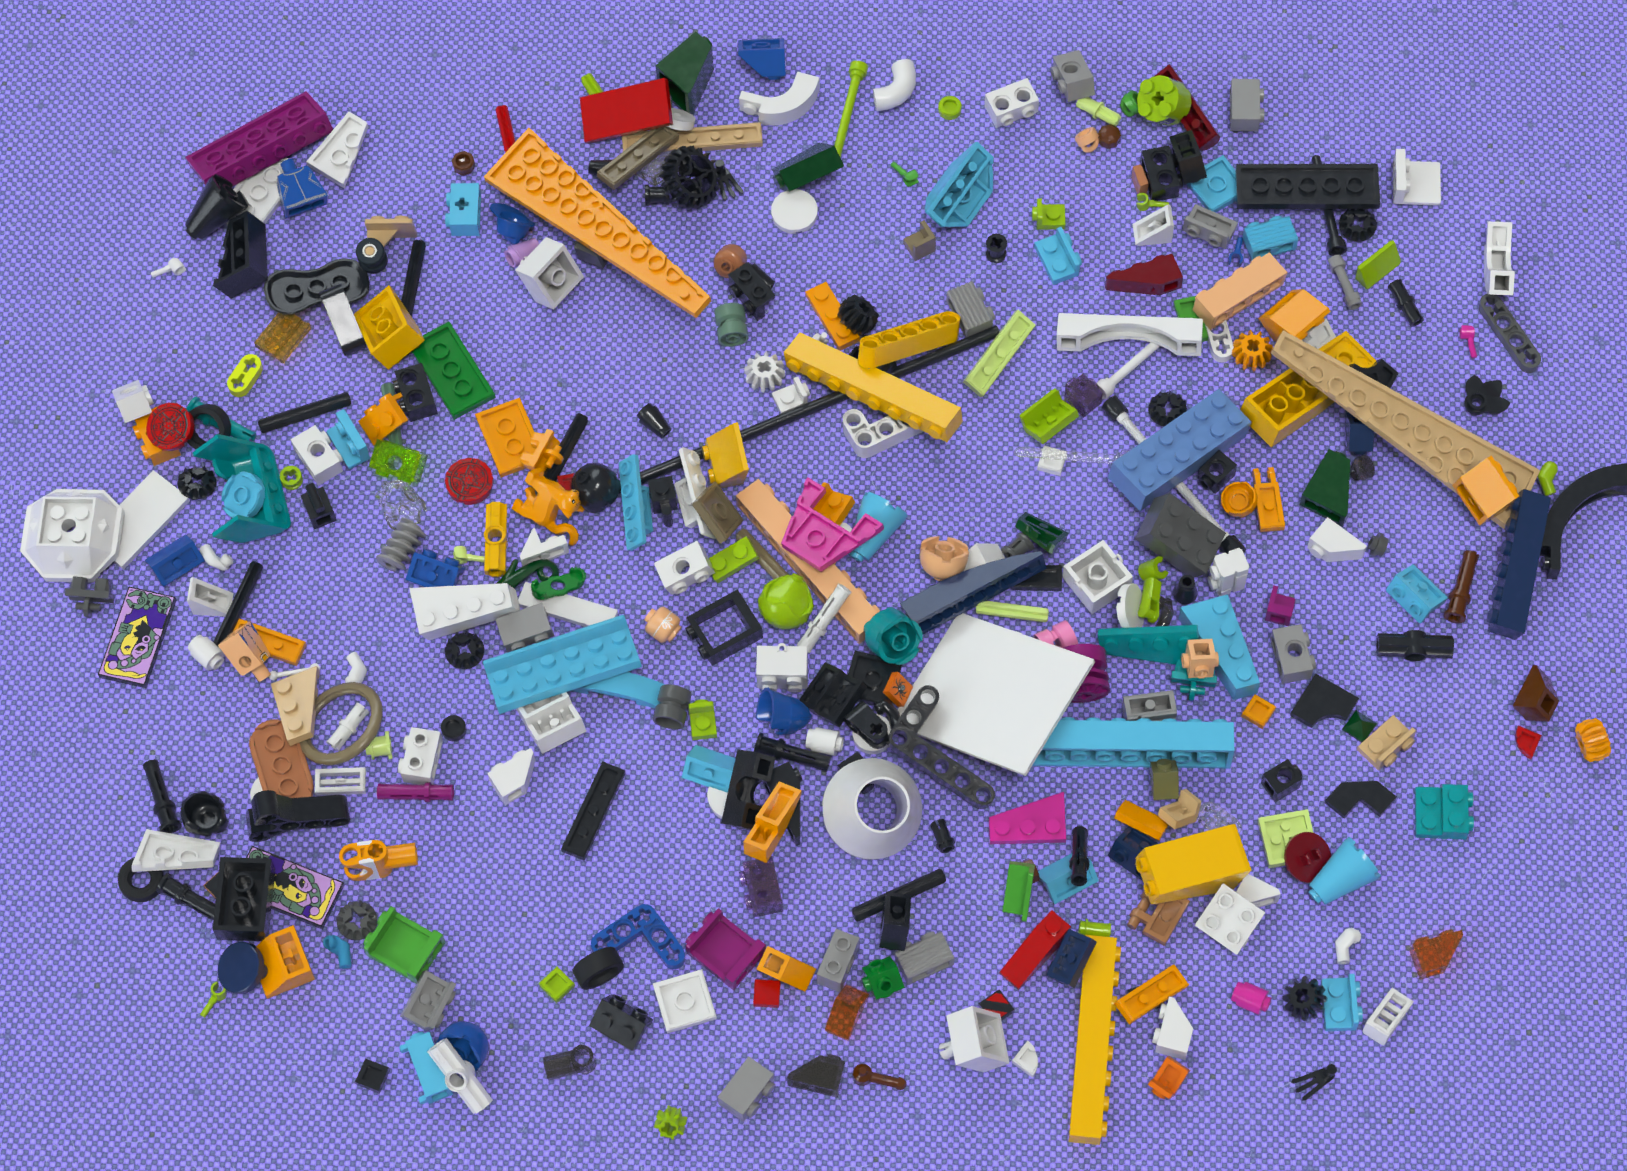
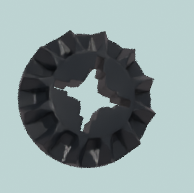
[1339,209,1377,242]
[1148,390,1187,427]
[177,464,217,499]
[444,631,484,669]

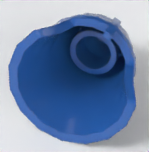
[756,687,812,735]

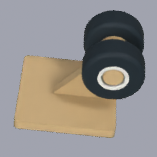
[356,216,417,274]

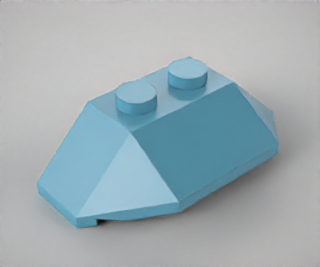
[925,142,994,227]

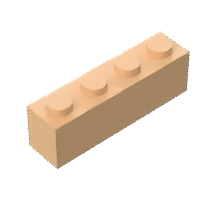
[1192,252,1288,330]

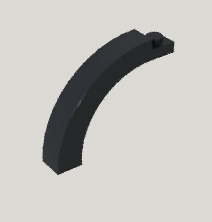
[1540,463,1627,580]

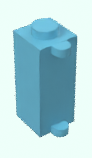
[399,1032,453,1104]

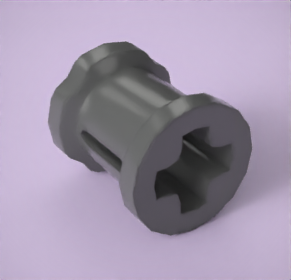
[1001,533,1034,558]

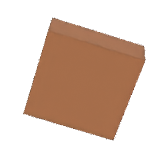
[1131,164,1149,194]

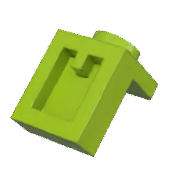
[1032,198,1065,230]
[688,699,717,740]

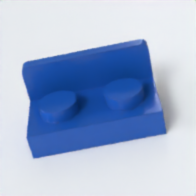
[405,549,465,587]

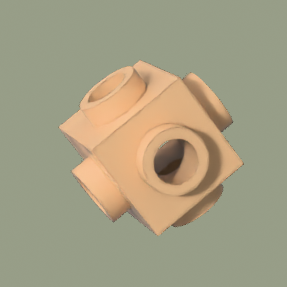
[1181,639,1219,678]

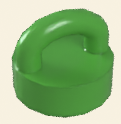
[1120,90,1139,117]

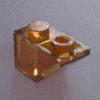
[1409,929,1463,980]

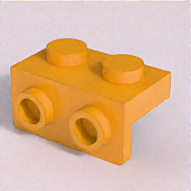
[358,392,408,445]

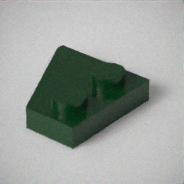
[1015,512,1069,554]

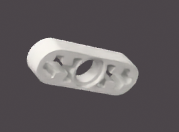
[1205,320,1234,363]

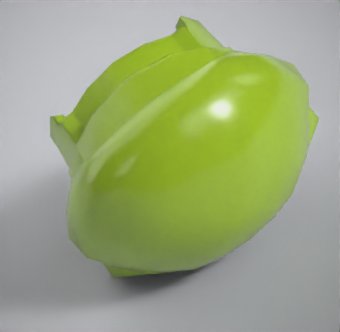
[758,573,814,630]

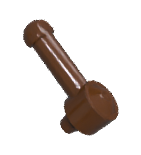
[853,1064,907,1090]

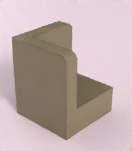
[903,220,936,261]

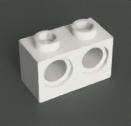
[984,78,1039,128]

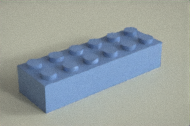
[1107,389,1252,511]

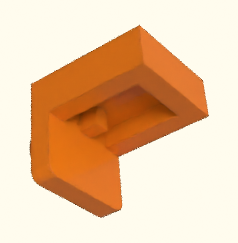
[1148,1056,1191,1099]

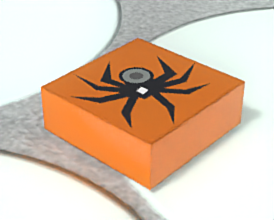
[883,672,913,707]

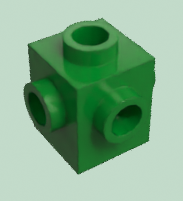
[861,956,905,1000]

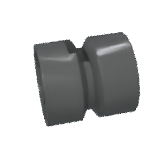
[653,684,692,730]

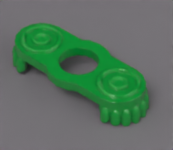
[531,567,586,600]

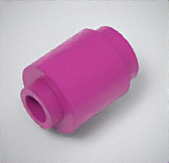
[1231,982,1272,1015]

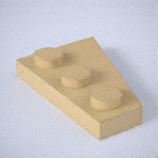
[271,666,320,746]

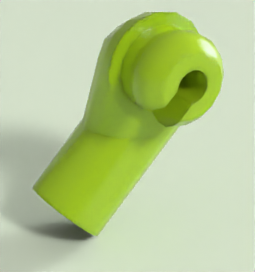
[1538,461,1558,496]

